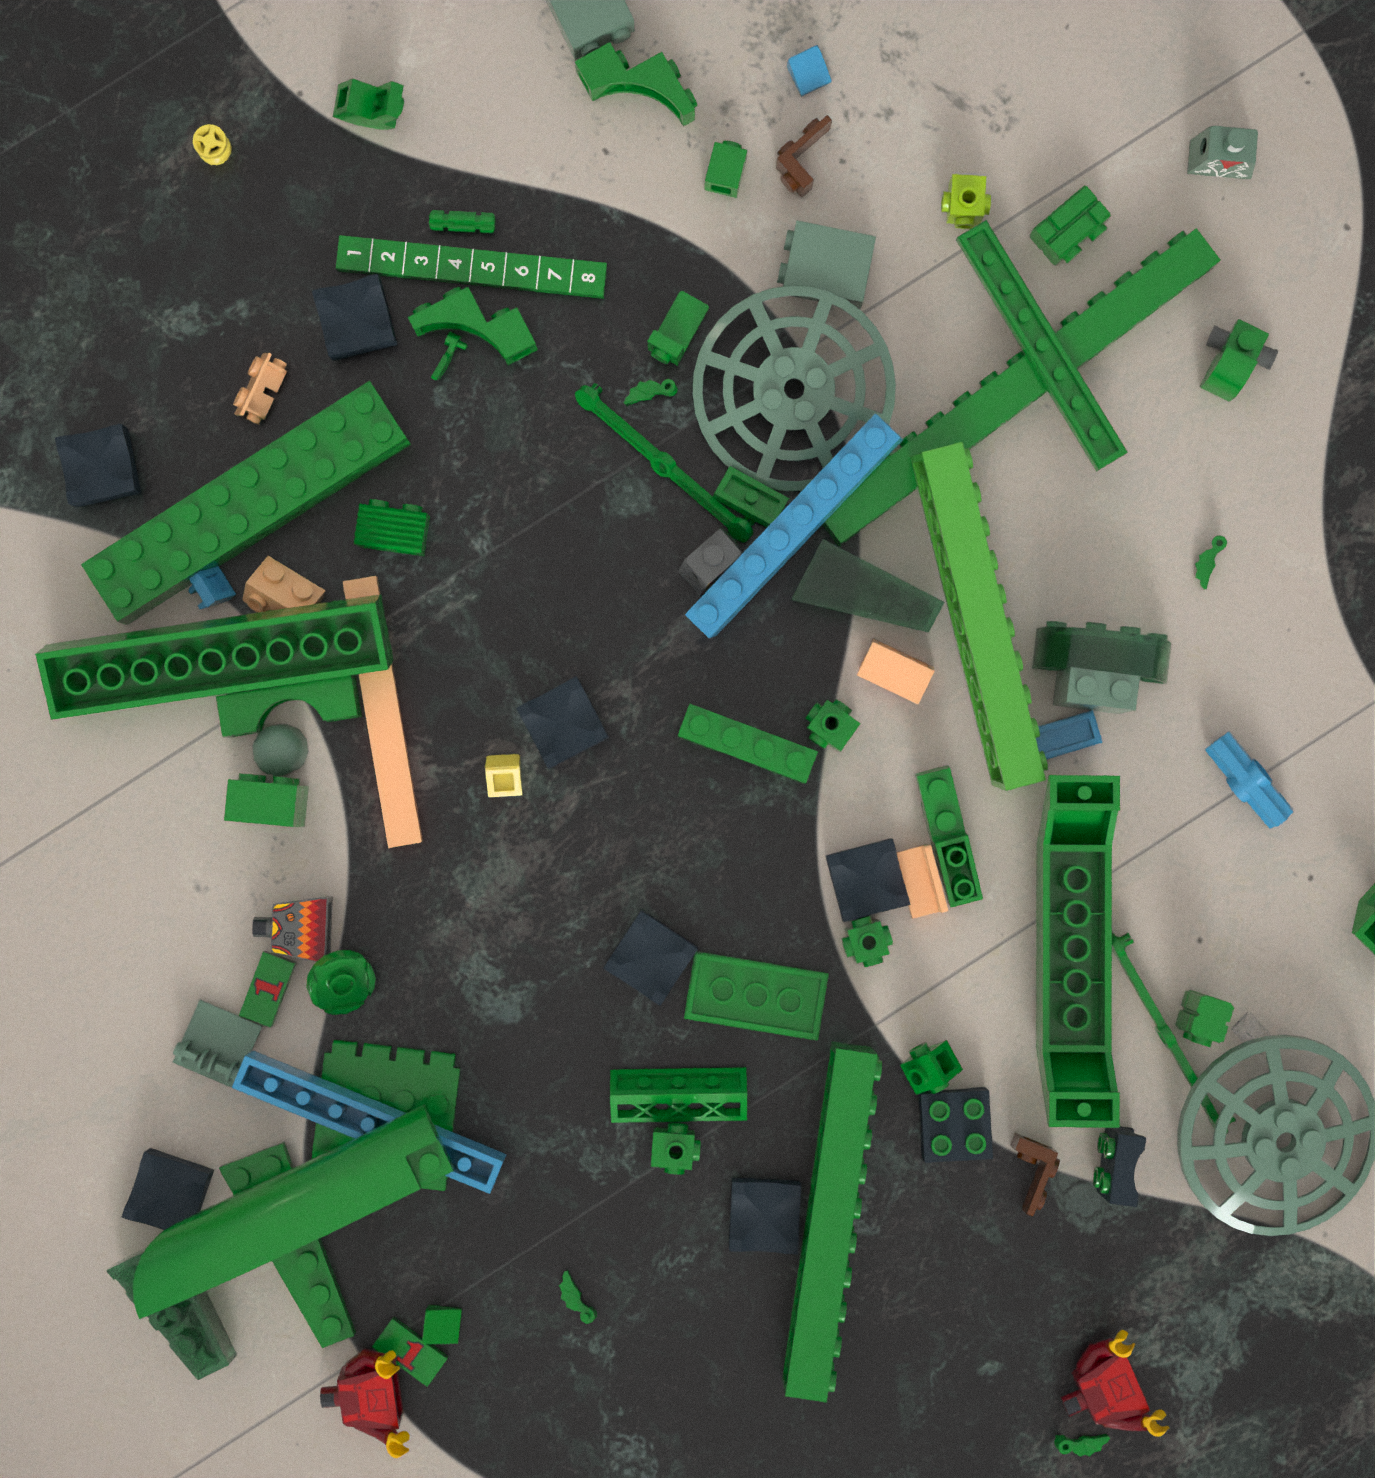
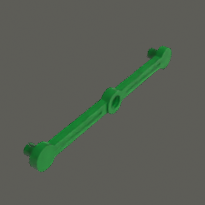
[575,383,755,542]
[1112,932,1236,1134]

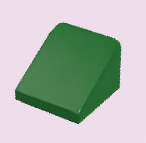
[422,1305,462,1344]

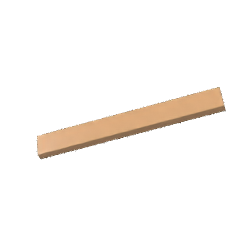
[343,576,423,848]

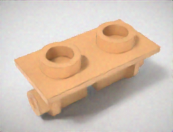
[233,353,287,425]

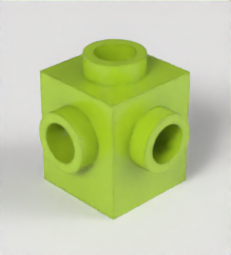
[941,174,991,229]

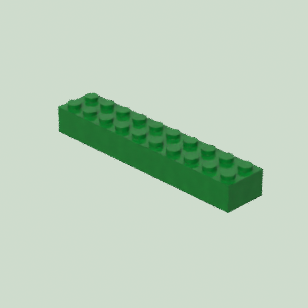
[81,381,411,625]
[35,594,394,720]
[782,1041,882,1403]

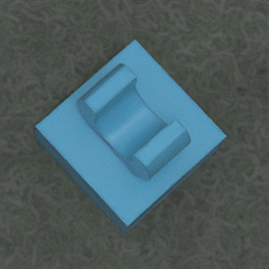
[188,566,236,609]

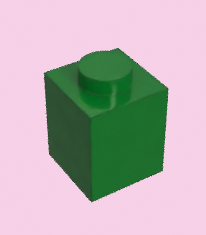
[704,140,747,198]

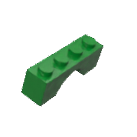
[216,675,362,738]
[678,704,818,784]

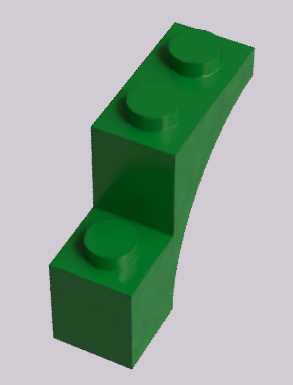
[575,42,698,127]
[408,287,538,365]

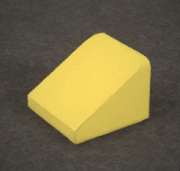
[485,754,522,797]

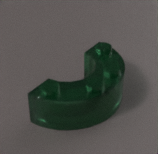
[1032,621,1172,685]

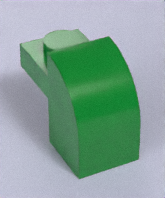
[332,78,404,130]
[1200,319,1269,402]

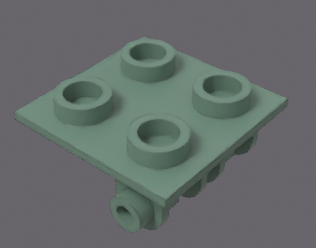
[173,999,262,1088]

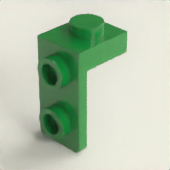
[647,291,709,366]

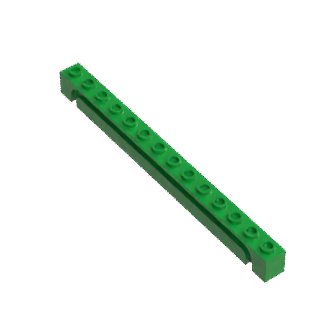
[822,228,1221,547]

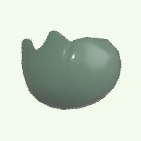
[252,724,309,776]

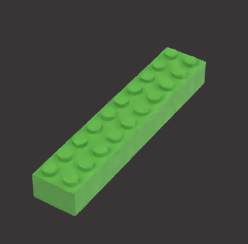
[910,442,1048,791]

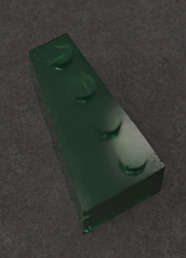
[791,539,945,633]
[106,1247,237,1380]

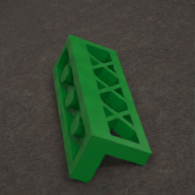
[610,1067,747,1123]

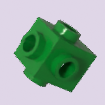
[805,699,861,752]
[841,916,893,967]
[900,1040,963,1095]
[651,1123,701,1175]

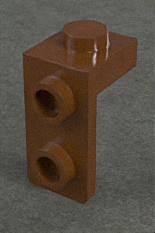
[776,115,832,198]

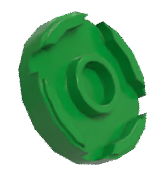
[306,950,376,1015]

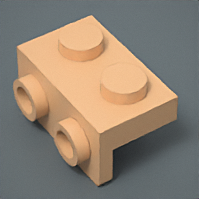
[242,556,325,612]

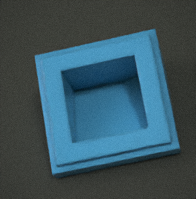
[787,45,832,97]

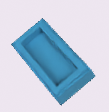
[1036,710,1103,759]

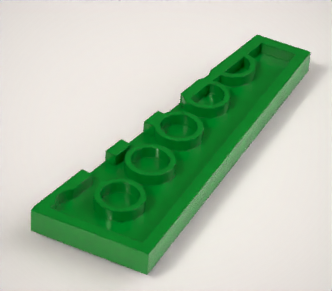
[219,1142,356,1348]

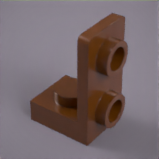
[1010,1133,1060,1216]

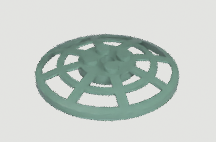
[692,286,896,491]
[1177,1035,1375,1236]

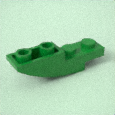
[915,765,983,908]

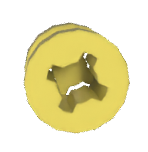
[193,124,232,165]

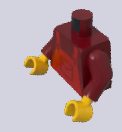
[1061,1330,1169,1437]
[320,1349,410,1458]

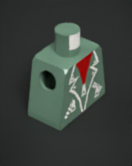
[1187,126,1258,179]

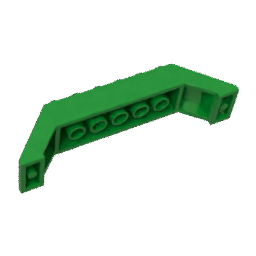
[1036,775,1120,1128]

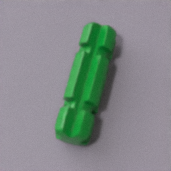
[429,210,496,233]

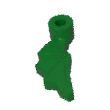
[431,331,468,380]
[624,379,678,406]
[1195,535,1227,590]
[559,1270,597,1324]
[1054,1434,1110,1457]

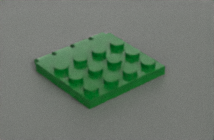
[312,1039,461,1191]

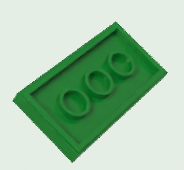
[684,951,829,1041]

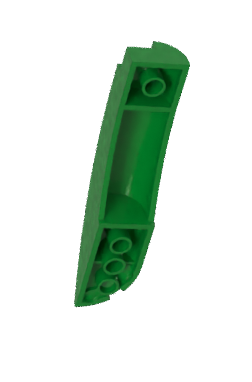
[133,1105,454,1320]

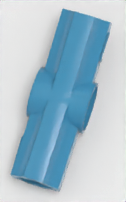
[1205,731,1293,829]

